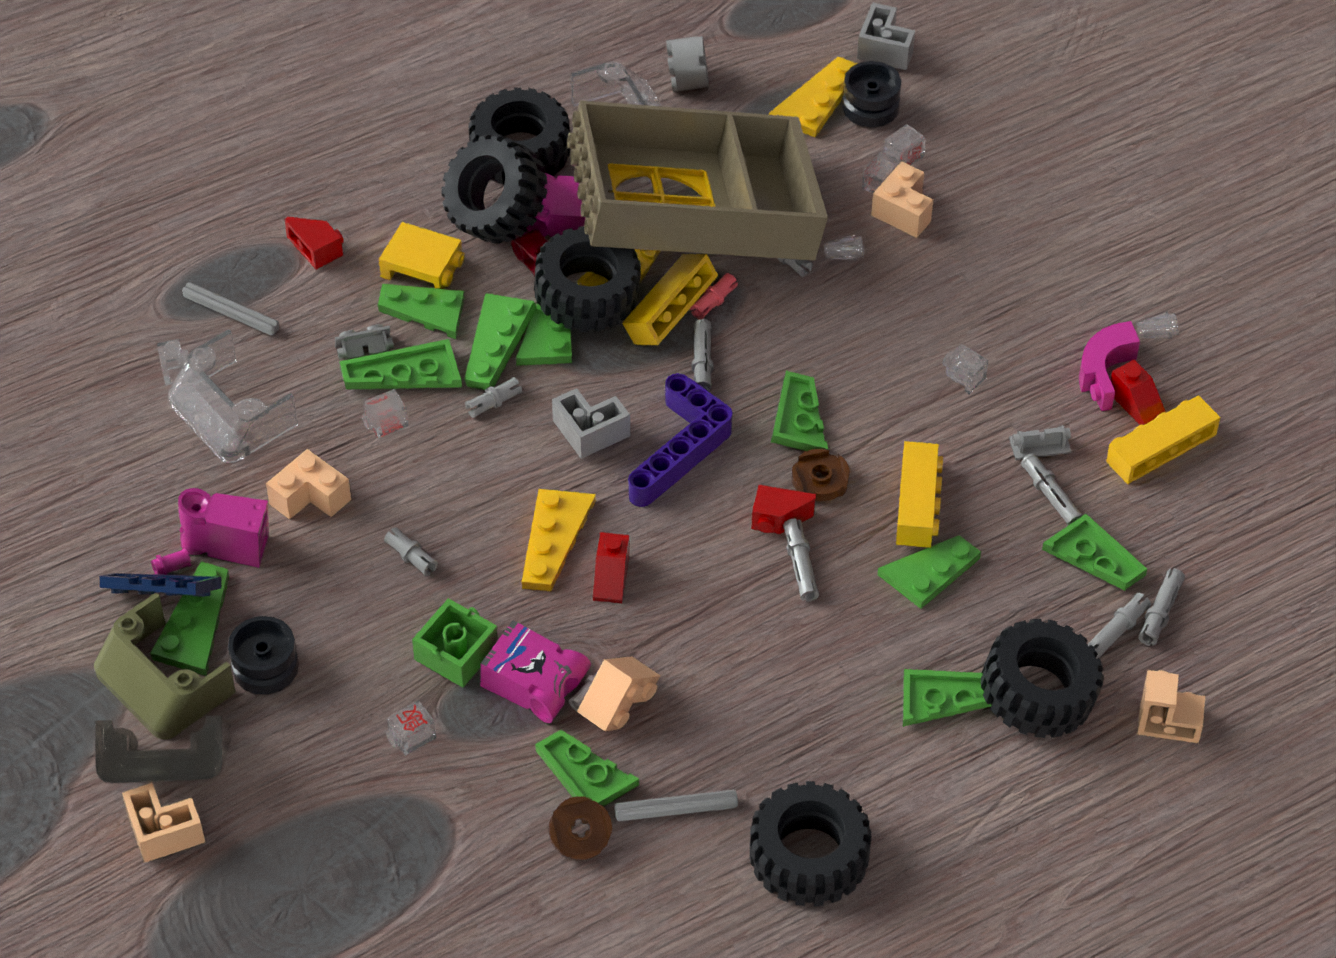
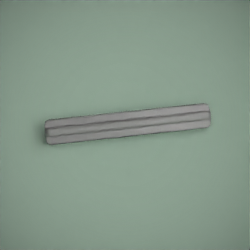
[182,282,279,336]
[614,790,738,821]

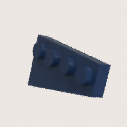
[99,573,222,597]

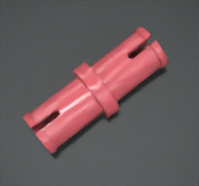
[690,273,738,319]

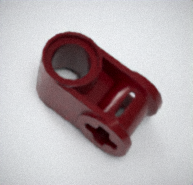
[511,229,547,276]

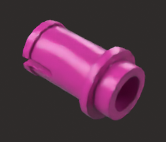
[151,548,191,575]

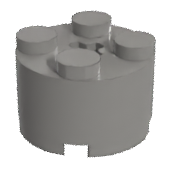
[666,36,709,92]

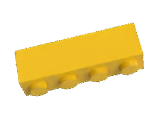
[622,254,718,345]
[1106,395,1221,484]
[896,441,943,548]

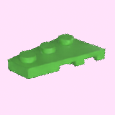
[378,284,464,339]
[516,303,572,366]
[771,371,828,451]
[1042,514,1147,591]
[877,535,981,609]
[903,669,992,727]
[535,730,639,807]

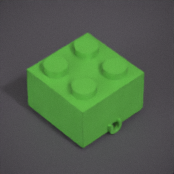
[412,598,498,688]

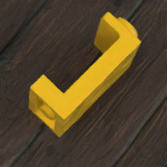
[379,222,465,289]

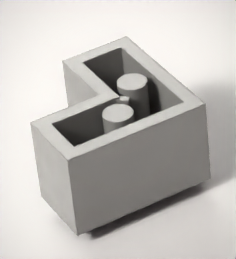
[857,2,915,70]
[552,388,631,459]

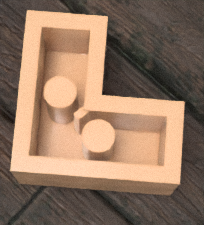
[871,161,933,238]
[266,449,351,519]
[577,656,660,731]
[1137,670,1205,743]
[122,783,205,863]

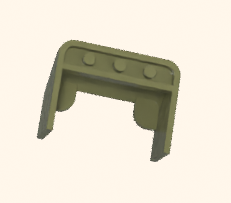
[94,593,236,740]

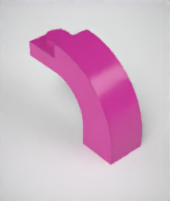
[1079,321,1140,411]

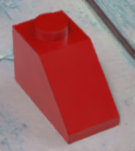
[284,217,344,270]
[1111,359,1166,425]
[751,485,816,534]
[593,532,630,603]

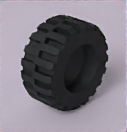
[469,87,570,185]
[442,134,547,243]
[534,226,641,332]
[981,619,1104,738]
[749,781,872,907]

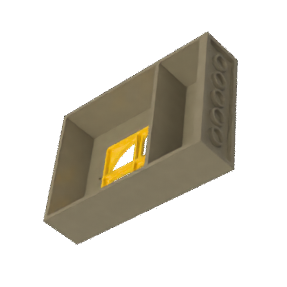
[567,100,828,260]

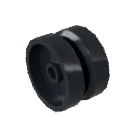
[842,61,902,128]
[228,616,299,695]

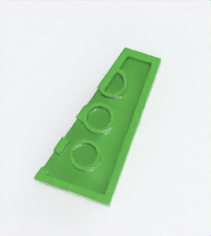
[464,293,537,390]
[339,339,462,389]
[150,561,229,676]

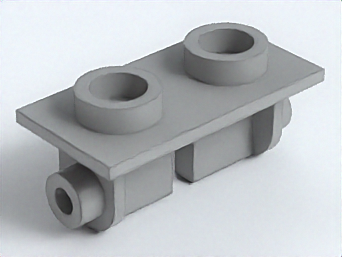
[335,324,394,360]
[1009,425,1072,460]

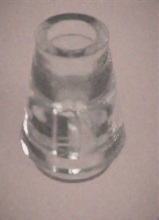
[824,234,864,261]
[1136,311,1179,339]

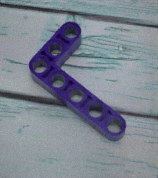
[628,373,733,507]

